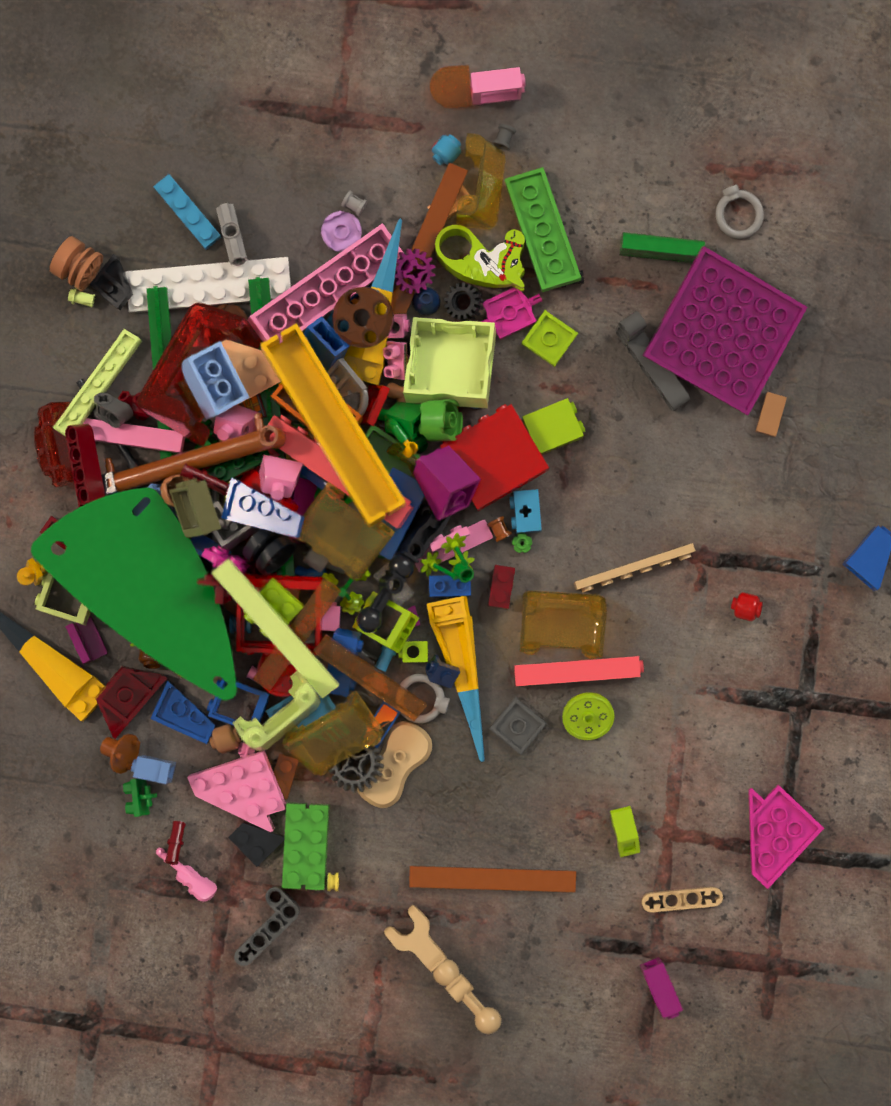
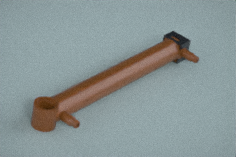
[101,413,286,496]

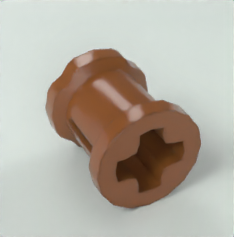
[487,516,512,542]

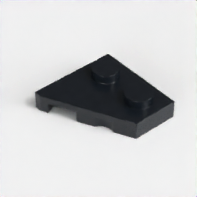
[89,254,133,310]
[228,822,285,867]

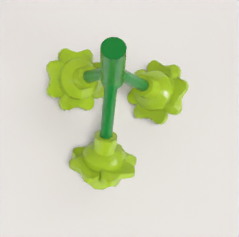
[322,560,370,615]

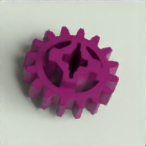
[394,248,435,294]

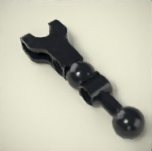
[357,505,450,633]

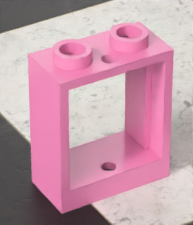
[470,67,525,105]

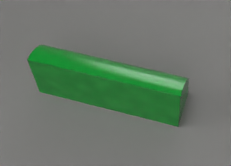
[619,232,705,263]

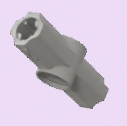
[216,203,248,266]

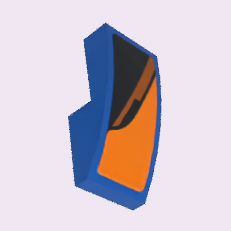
[360,700,401,748]

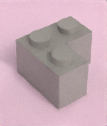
[213,501,261,550]

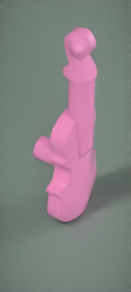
[156,848,217,902]

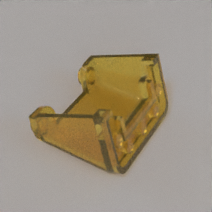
[456,133,505,229]
[520,591,607,659]
[282,691,384,776]

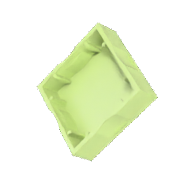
[403,317,496,408]

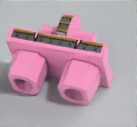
[383,340,410,380]

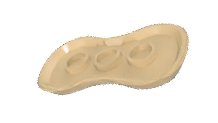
[356,721,432,808]

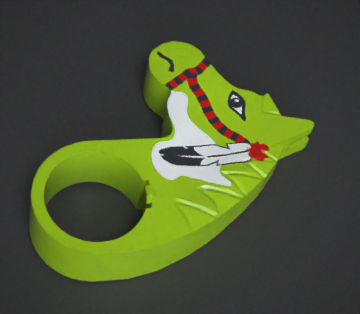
[435,225,525,292]

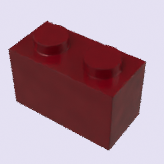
[488,565,515,610]

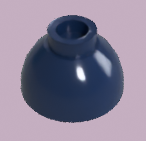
[412,287,441,316]

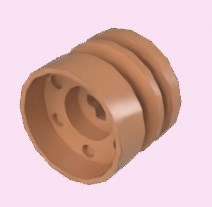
[50,236,103,291]

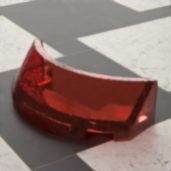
[34,402,74,487]

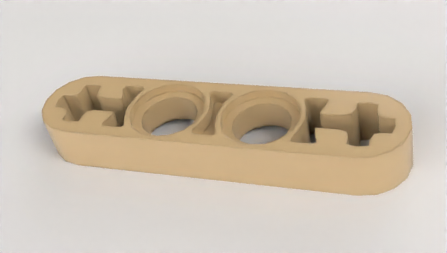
[641,887,723,912]

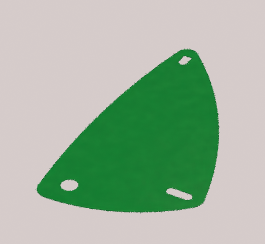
[31,488,237,700]

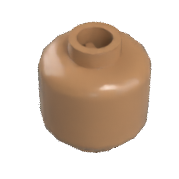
[210,724,242,754]

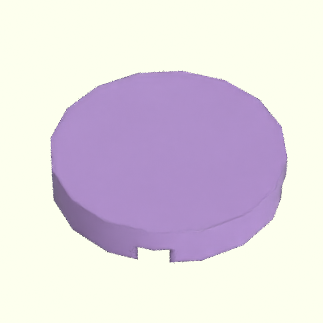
[321,211,362,252]

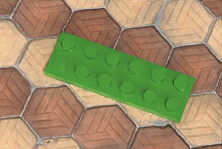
[505,167,581,292]

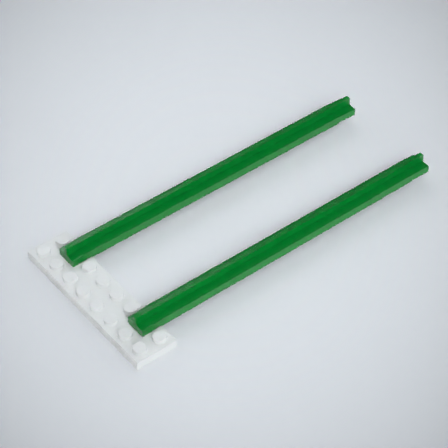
[125,257,295,576]

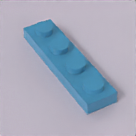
[153,174,221,250]

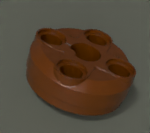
[333,287,394,348]

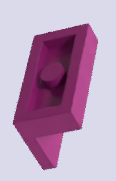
[65,617,108,664]

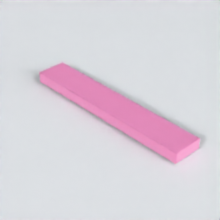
[83,418,186,454]

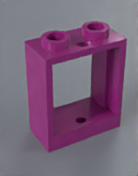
[640,957,683,1019]

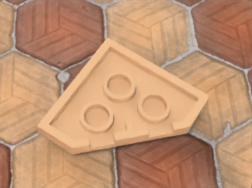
[221,340,280,404]

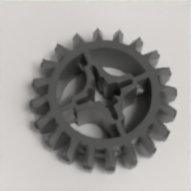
[328,736,384,793]

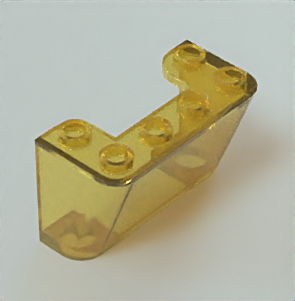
[296,482,395,580]

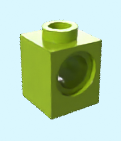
[399,641,428,663]

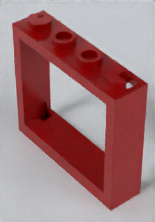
[236,574,323,656]

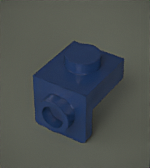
[425,655,460,688]

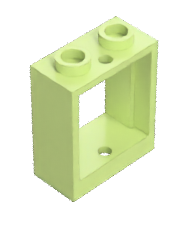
[35,572,91,626]

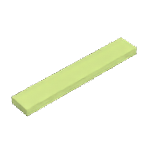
[53,329,142,436]

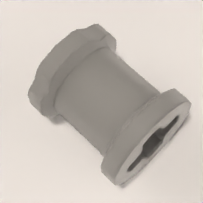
[341,191,368,216]

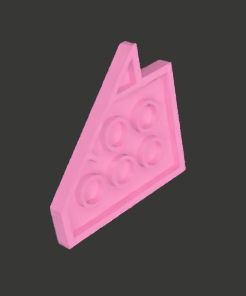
[187,751,286,832]

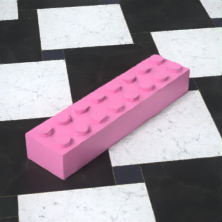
[247,223,403,343]

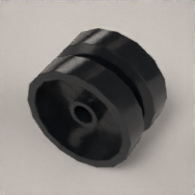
[243,529,297,576]

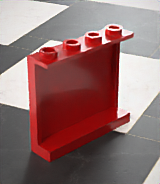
[440,404,549,512]

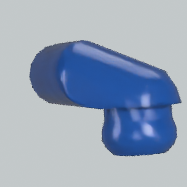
[295,566,327,577]

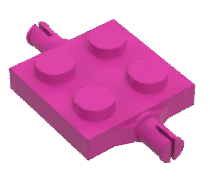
[481,287,542,340]
[202,545,251,574]

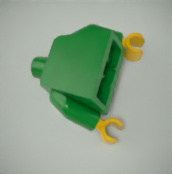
[378,402,421,458]

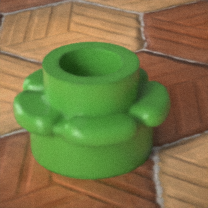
[512,533,532,553]

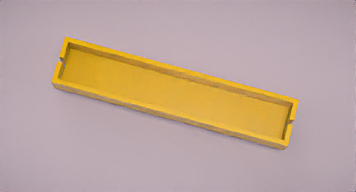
[260,323,406,528]

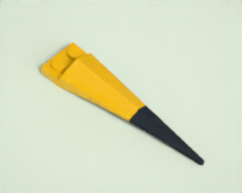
[0,612,105,722]

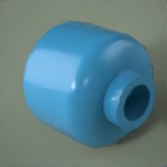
[431,134,461,165]

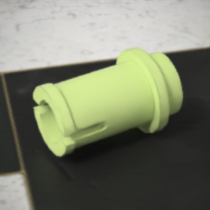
[68,288,95,307]

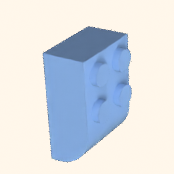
[182,341,250,419]

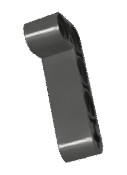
[234,886,300,966]

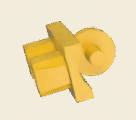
[17,558,48,586]

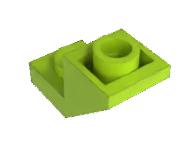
[610,806,640,857]

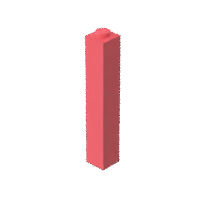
[514,656,644,686]

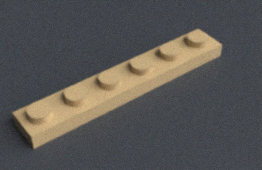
[574,543,695,593]

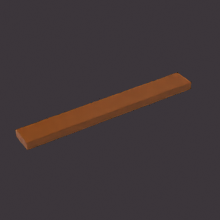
[391,163,468,314]
[409,866,576,892]

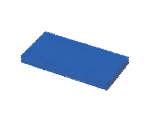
[355,467,425,560]

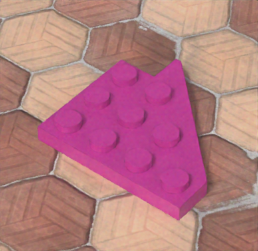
[748,785,824,889]

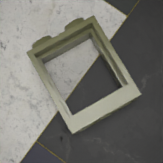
[169,478,221,538]

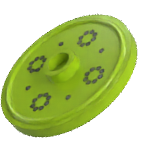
[562,693,614,740]

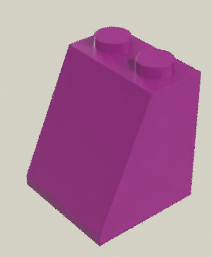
[413,446,481,520]

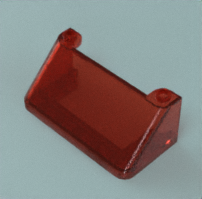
[137,302,262,446]

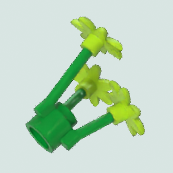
[420,533,475,583]

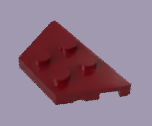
[95,666,167,739]

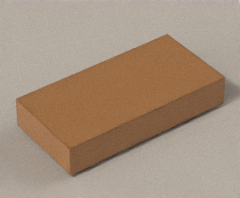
[755,392,787,437]

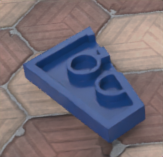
[150,681,216,744]

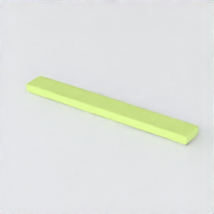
[212,558,339,699]

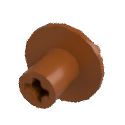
[100,734,141,774]

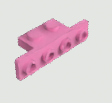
[415,520,493,572]

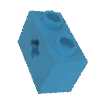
[509,489,542,534]

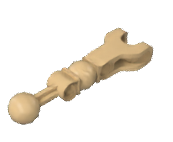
[384,905,501,1034]

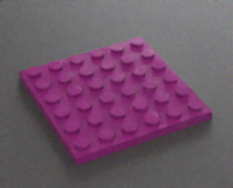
[642,246,808,415]

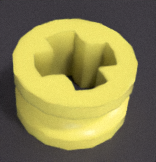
[327,872,339,891]

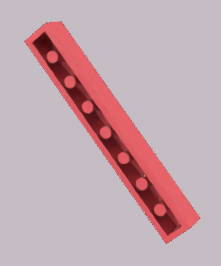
[267,415,414,528]

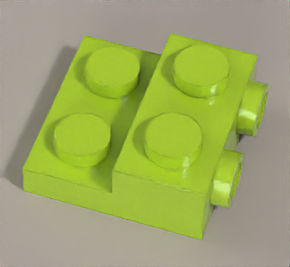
[243,578,304,638]

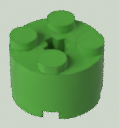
[419,399,463,441]

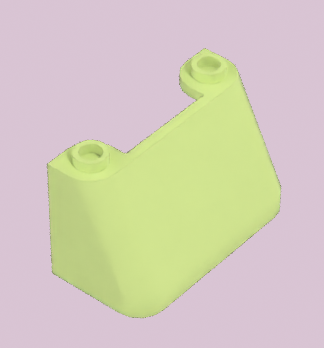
[233,670,320,751]

